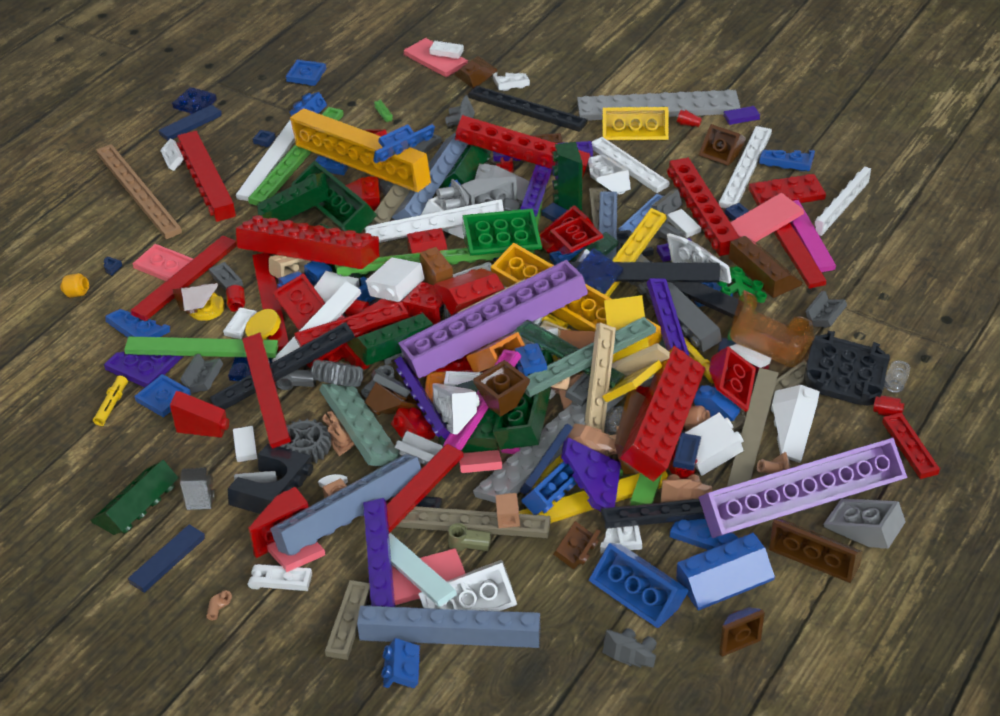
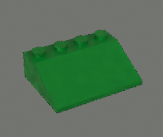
[462,209,542,256]

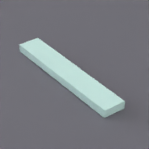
[389,533,457,607]

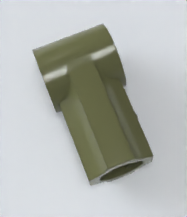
[448,523,491,551]

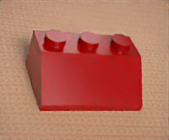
[434,268,505,316]

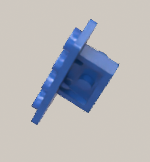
[374,124,435,163]

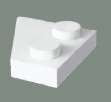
[492,73,530,91]
[600,526,642,553]

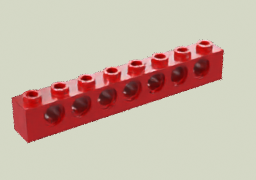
[455,115,590,178]
[667,157,740,256]

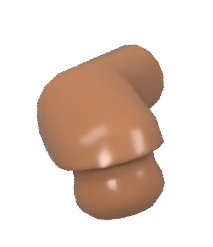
[207,590,232,620]

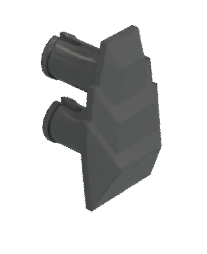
[446,95,475,127]
[602,628,657,668]

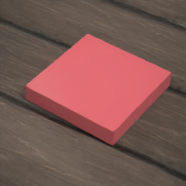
[459,450,502,473]
[267,542,325,572]

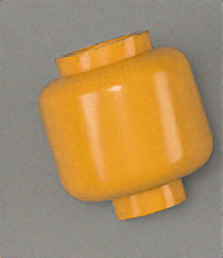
[60,273,89,298]

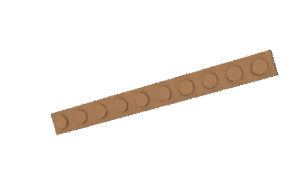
[96,144,182,239]

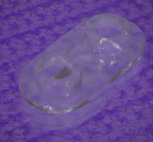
[884,361,910,392]

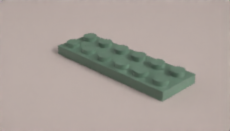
[319,384,401,466]

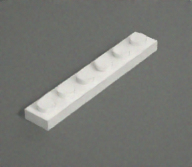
[814,167,871,236]

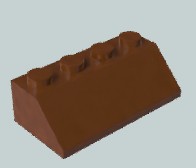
[729,236,803,298]
[614,390,645,474]
[769,519,863,583]

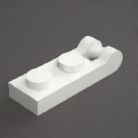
[248,564,312,591]

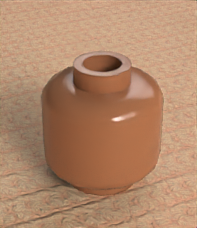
[683,405,710,431]

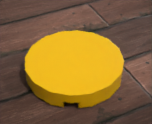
[189,293,225,321]
[245,309,281,340]

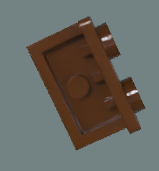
[553,521,600,569]

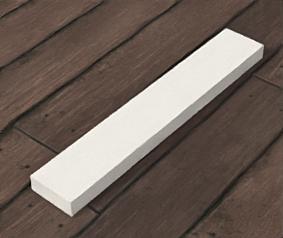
[592,137,669,193]
[272,281,361,362]

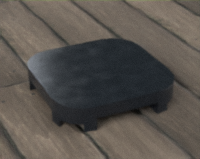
[804,331,890,406]

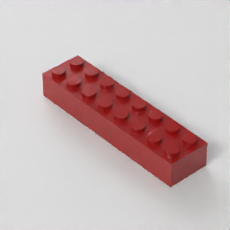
[236,215,379,269]
[620,346,706,482]

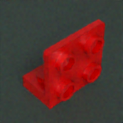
[402,282,444,325]

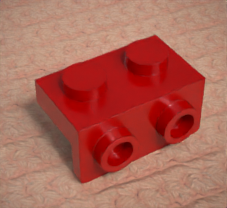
[391,408,436,439]

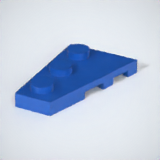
[759,150,815,171]
[105,309,170,337]
[670,519,738,550]

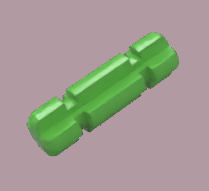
[374,100,393,122]

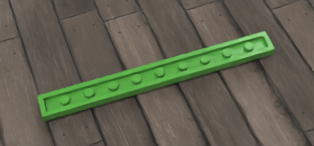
[248,107,343,205]
[335,248,503,276]

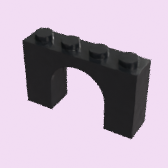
[227,443,313,514]

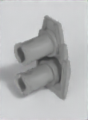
[436,179,470,211]

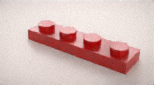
[882,413,940,479]

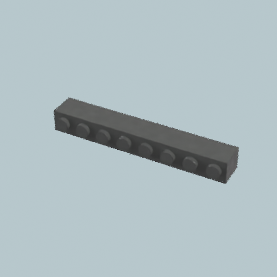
[629,254,722,352]

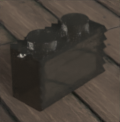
[180,467,216,510]

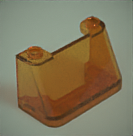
[730,290,815,367]

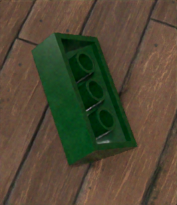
[552,142,583,211]
[439,144,492,188]
[257,172,329,221]
[347,313,433,366]
[90,460,179,535]

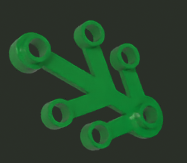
[717,266,767,317]

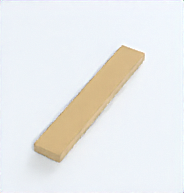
[584,323,616,432]

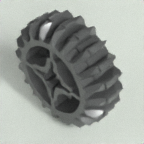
[311,360,364,387]
[279,418,331,464]

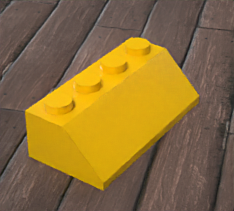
[602,107,668,141]

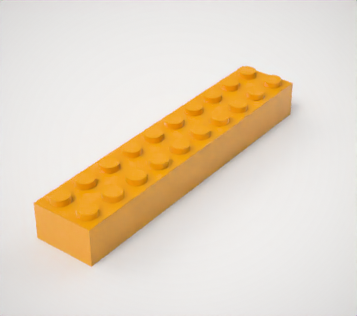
[290,108,431,193]
[490,243,662,347]

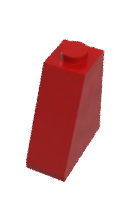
[170,391,229,438]

